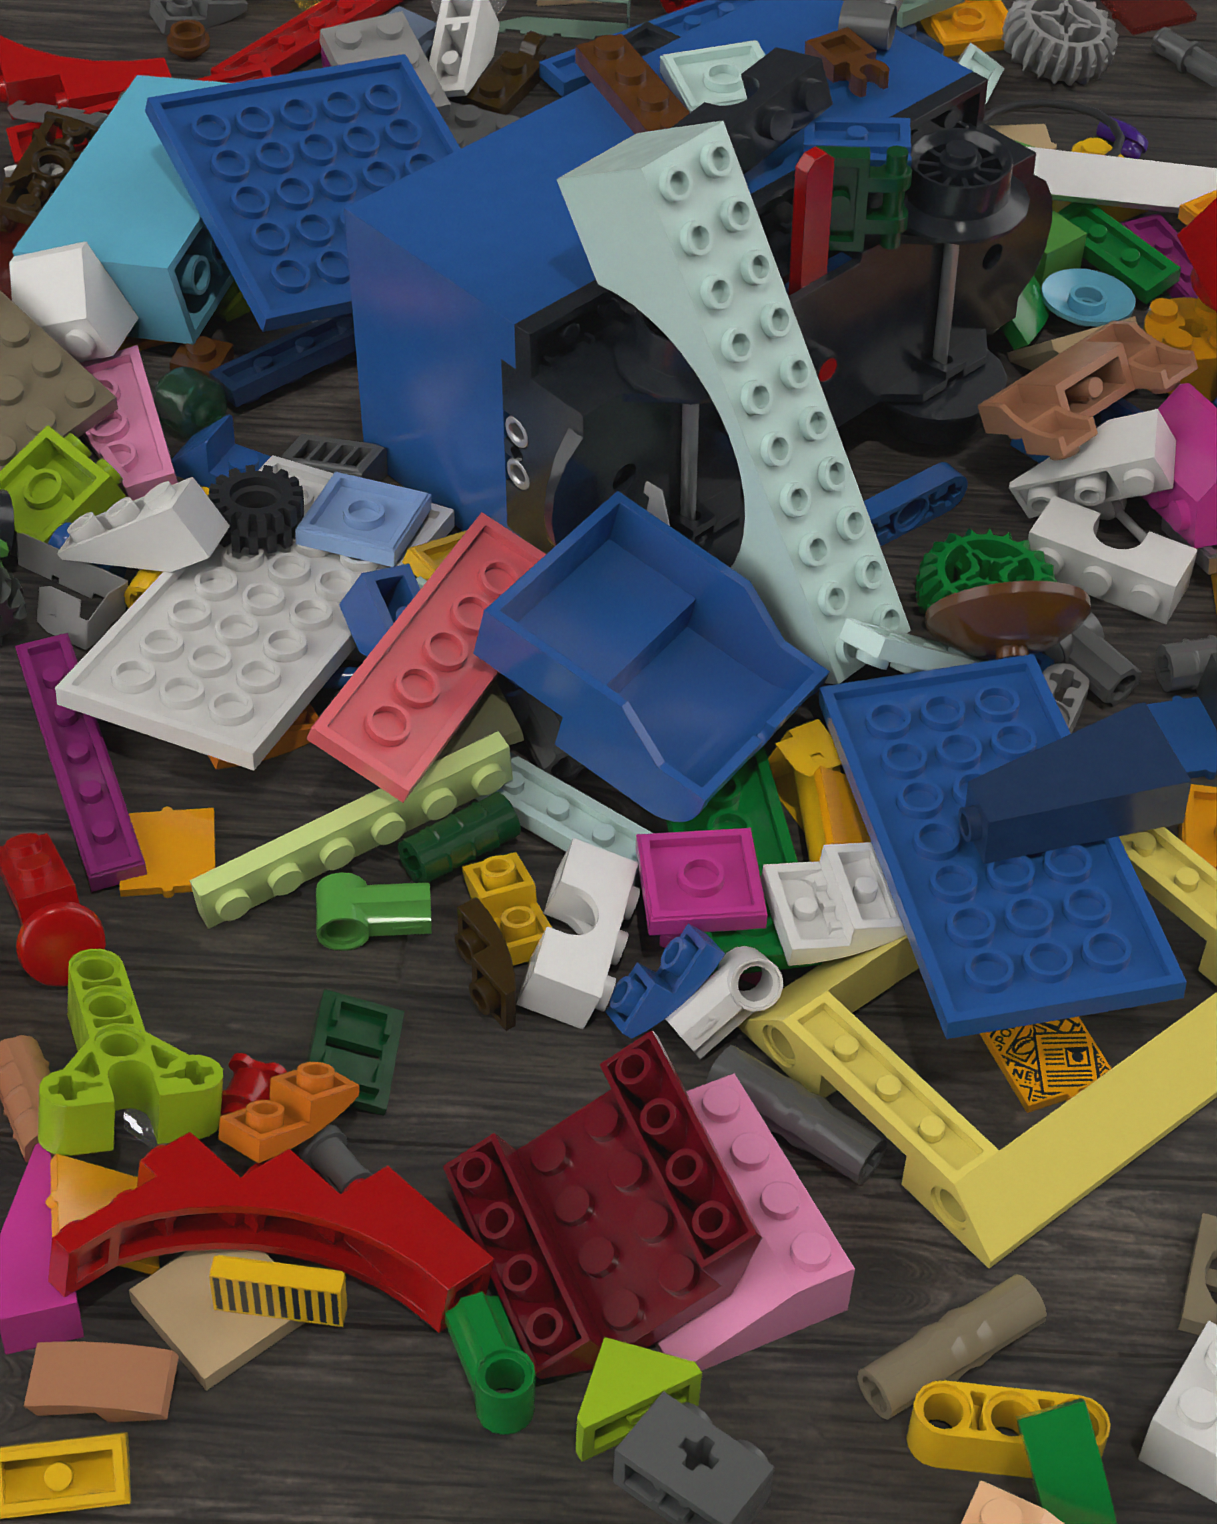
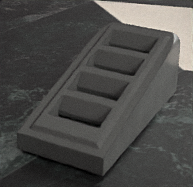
[280,434,388,482]

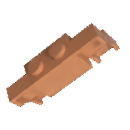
[977,321,1198,460]

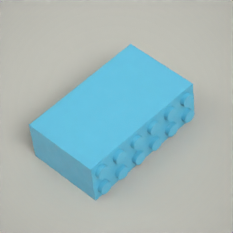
[12,75,235,345]

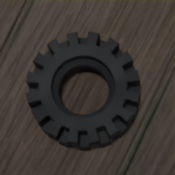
[208,465,304,555]

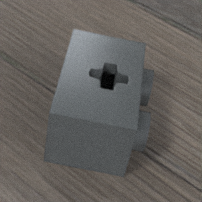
[613,1391,775,1524]

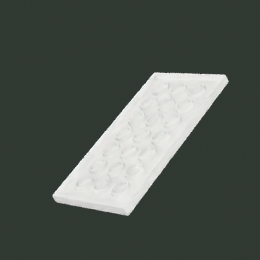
[55,455,454,770]

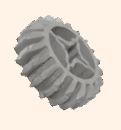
[1001,0,1119,86]

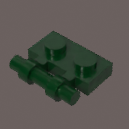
[816,145,912,252]

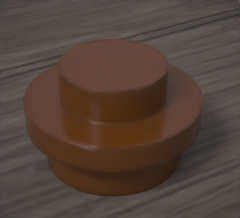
[167,20,210,59]

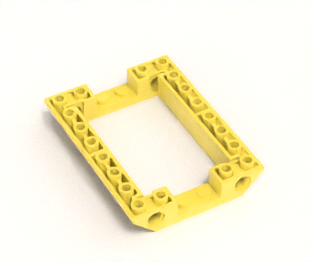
[737,827,1217,1269]

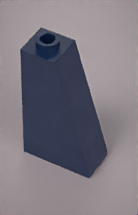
[958,702,1191,864]

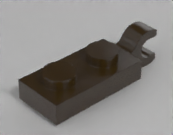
[462,31,547,115]

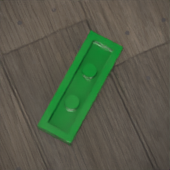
[1057,202,1181,304]

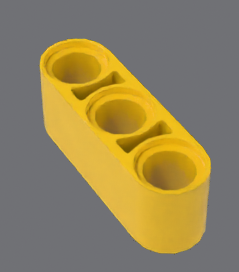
[906,1380,1111,1478]

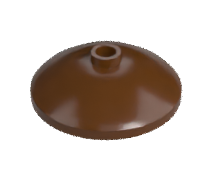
[925,581,1091,660]

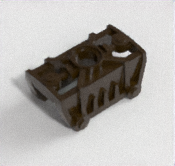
[0,111,99,233]

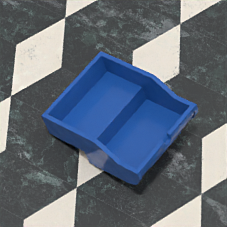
[473,491,830,822]

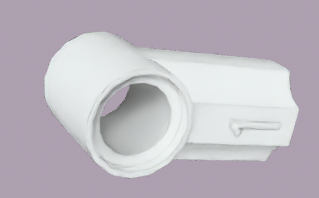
[665,946,783,1059]

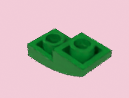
[999,276,1051,350]
[1016,1398,1117,1524]

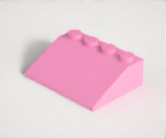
[654,1073,855,1371]

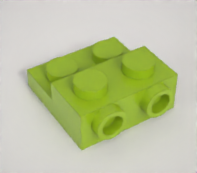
[0,425,126,544]

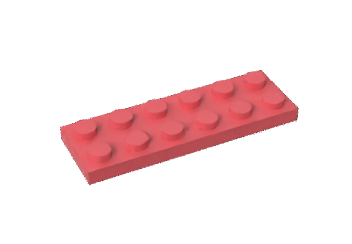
[307,512,546,803]

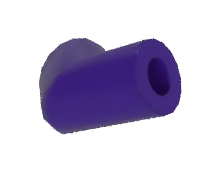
[1096,116,1148,159]

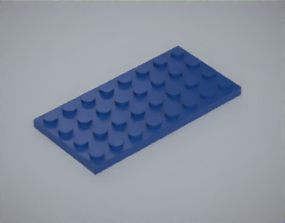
[819,654,1187,1039]

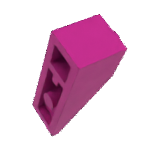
[0,1143,84,1355]

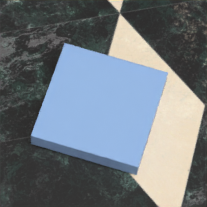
[295,472,431,567]

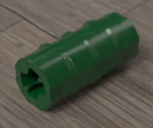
[398,792,521,883]

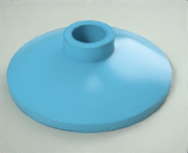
[1041,269,1136,327]

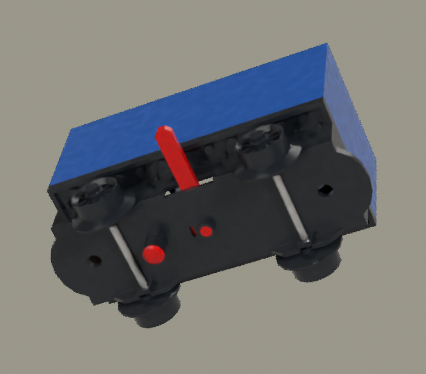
[344,0,1052,568]

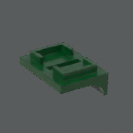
[306,989,405,1116]

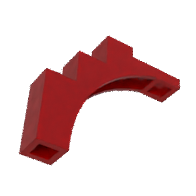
[48,1132,495,1333]

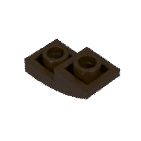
[455,897,516,1031]

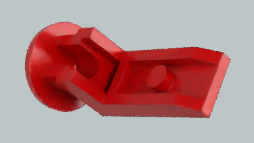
[0,833,106,986]

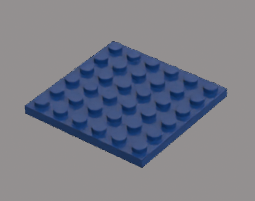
[145,54,461,332]

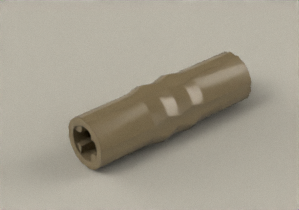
[857,1274,1047,1420]

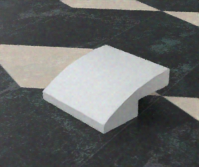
[761,842,906,966]

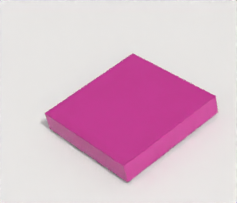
[635,828,768,936]

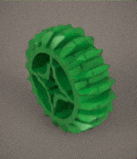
[915,527,1057,615]

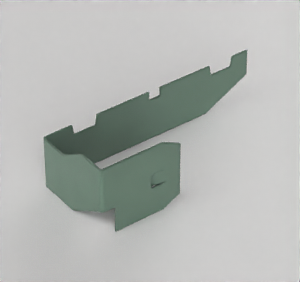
[498,0,631,40]

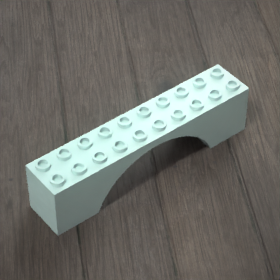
[557,121,911,684]

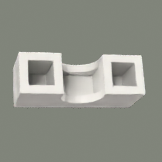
[1028,495,1198,624]
[516,838,641,1030]

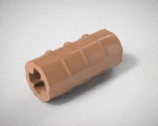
[0,1035,56,1162]

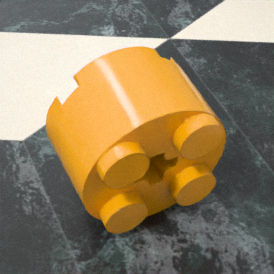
[1143,297,1217,401]

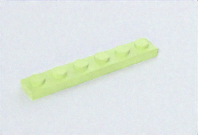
[190,731,513,929]

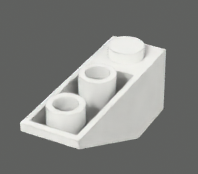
[1009,409,1176,518]
[57,477,230,572]

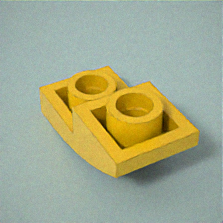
[462,852,552,966]

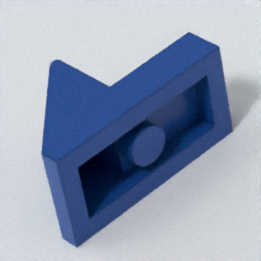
[171,414,271,488]

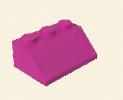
[1142,383,1217,548]

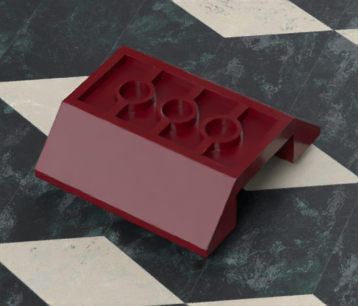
[442,1030,762,1379]

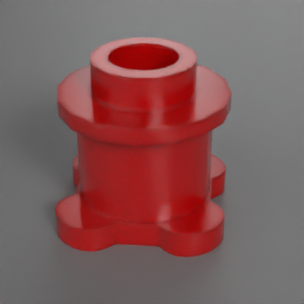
[221,1053,287,1116]

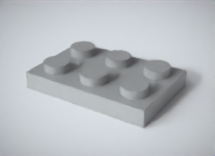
[319,11,451,118]

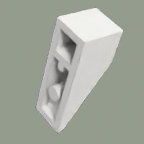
[429,0,500,97]

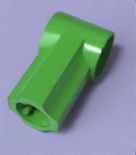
[316,872,432,951]

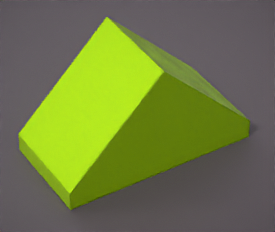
[576,1337,702,1462]

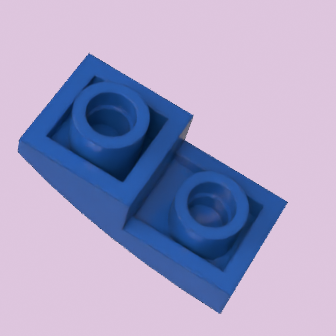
[605,923,725,1039]

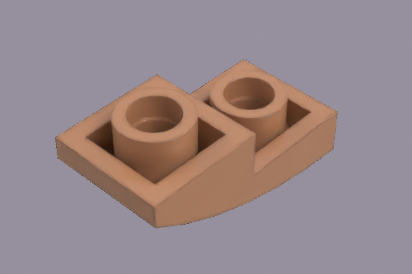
[24,1342,179,1422]

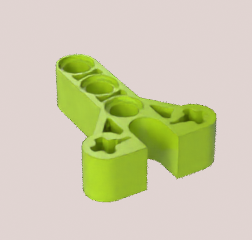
[38,949,223,1156]

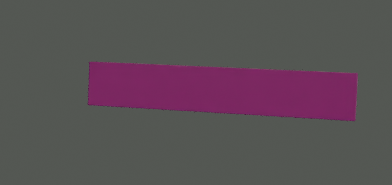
[15,633,147,892]

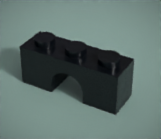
[671,47,833,175]

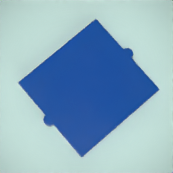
[1146,696,1217,780]

